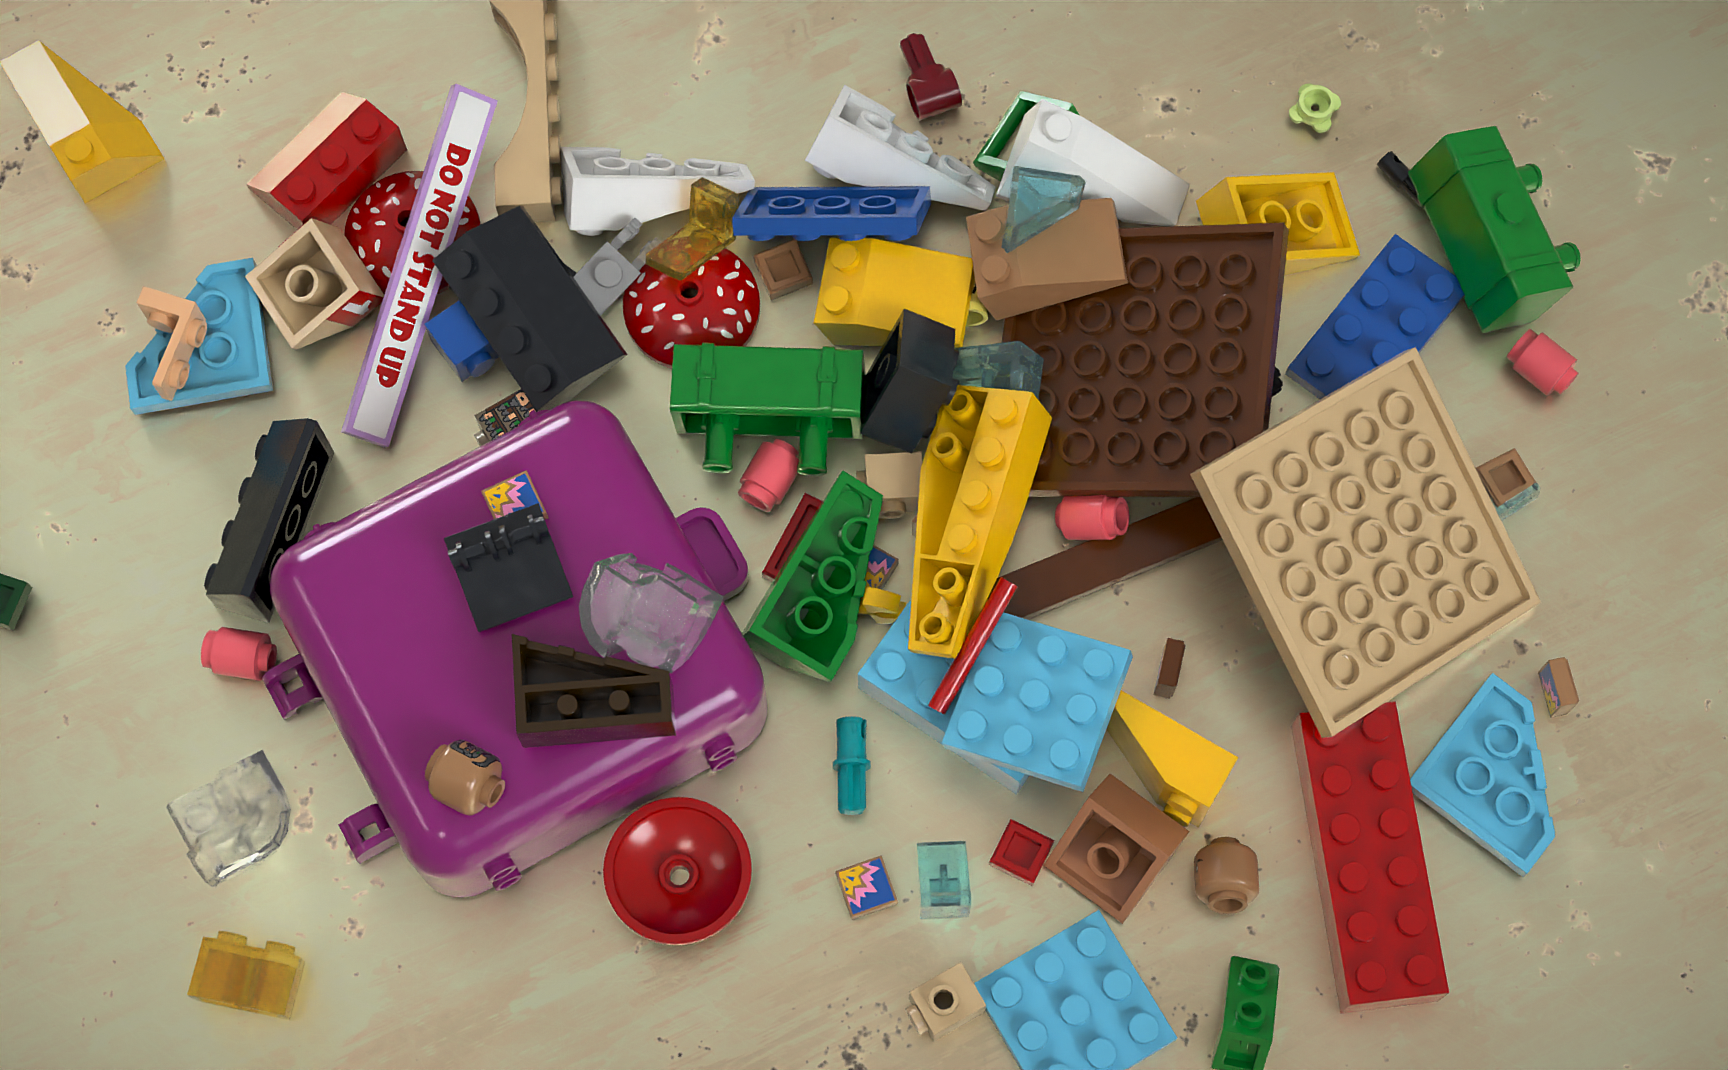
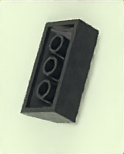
[432,205,628,411]
[204,418,334,623]

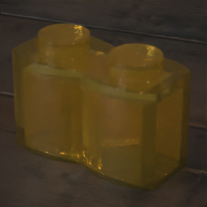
[187,931,305,1020]

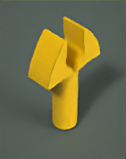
[858,586,906,624]

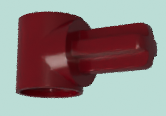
[900,33,962,121]

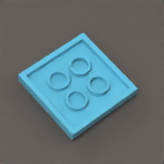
[942,612,1133,792]
[974,910,1177,1070]

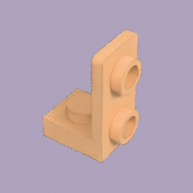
[136,286,207,401]

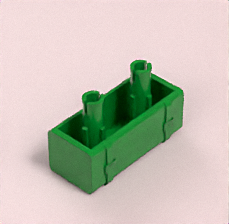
[1408,126,1581,333]
[670,343,866,476]

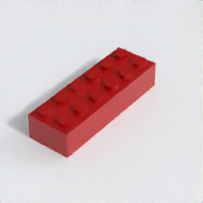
[1291,701,1449,1014]

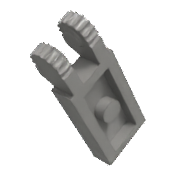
[574,218,663,316]

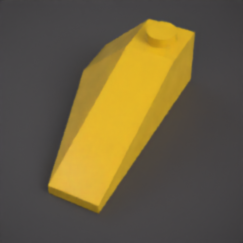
[0,41,164,204]

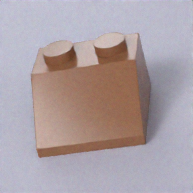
[1043,774,1190,924]

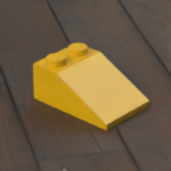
[1196,172,1360,276]
[813,238,975,348]
[1106,690,1238,828]

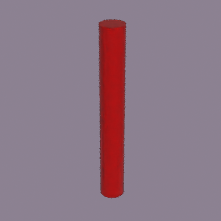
[928,577,1018,715]

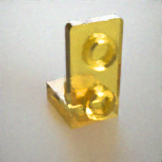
[645,177,739,280]

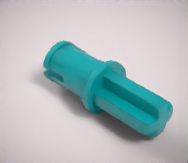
[833,716,871,815]

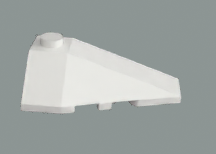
[805,85,996,211]
[996,99,1190,227]
[561,147,755,236]

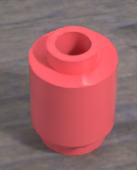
[1506,329,1579,396]
[738,439,799,512]
[1055,495,1129,540]
[201,627,277,681]

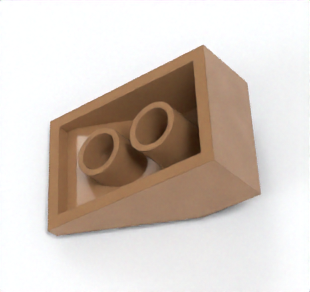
[966,198,1128,320]

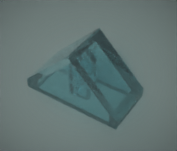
[1001,166,1086,253]
[917,841,971,919]

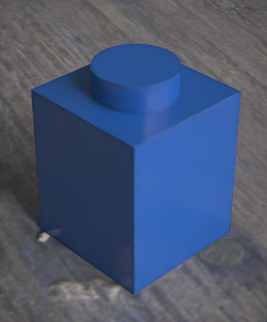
[424,300,499,382]

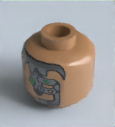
[425,739,505,816]

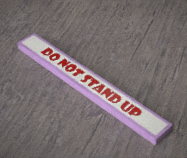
[341,84,498,448]

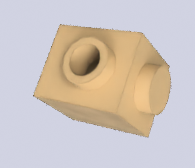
[856,451,922,519]
[905,962,986,1042]

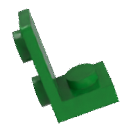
[1211,956,1280,1070]

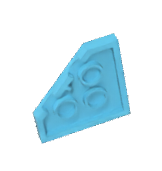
[125,257,273,415]
[1410,673,1555,877]

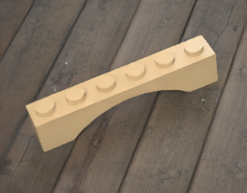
[489,0,563,222]

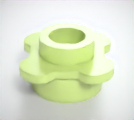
[1289,84,1341,133]

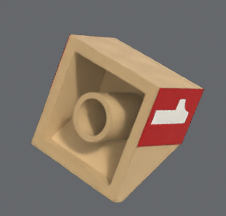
[245,218,384,350]

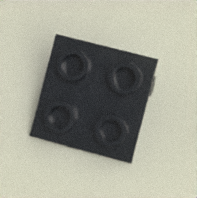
[444,503,573,632]

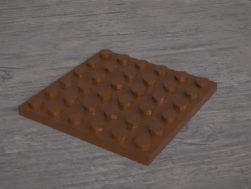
[996,223,1289,497]

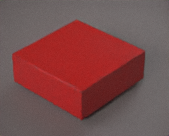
[989,819,1055,886]

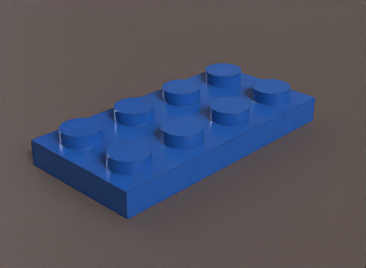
[732,186,931,241]
[1285,234,1465,399]

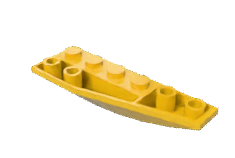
[908,385,1052,659]

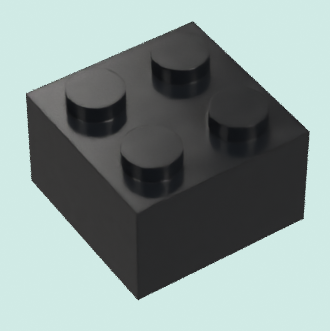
[860,309,959,454]

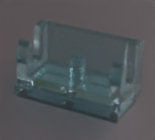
[953,341,1044,399]

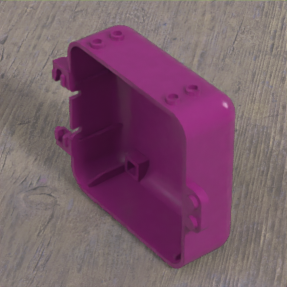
[262,400,767,898]

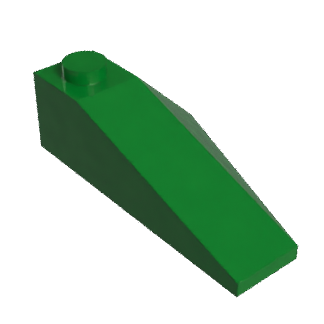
[742,471,883,683]

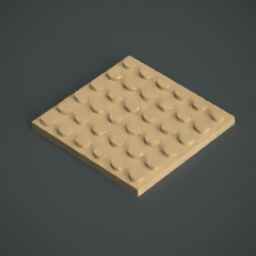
[1190,347,1541,738]

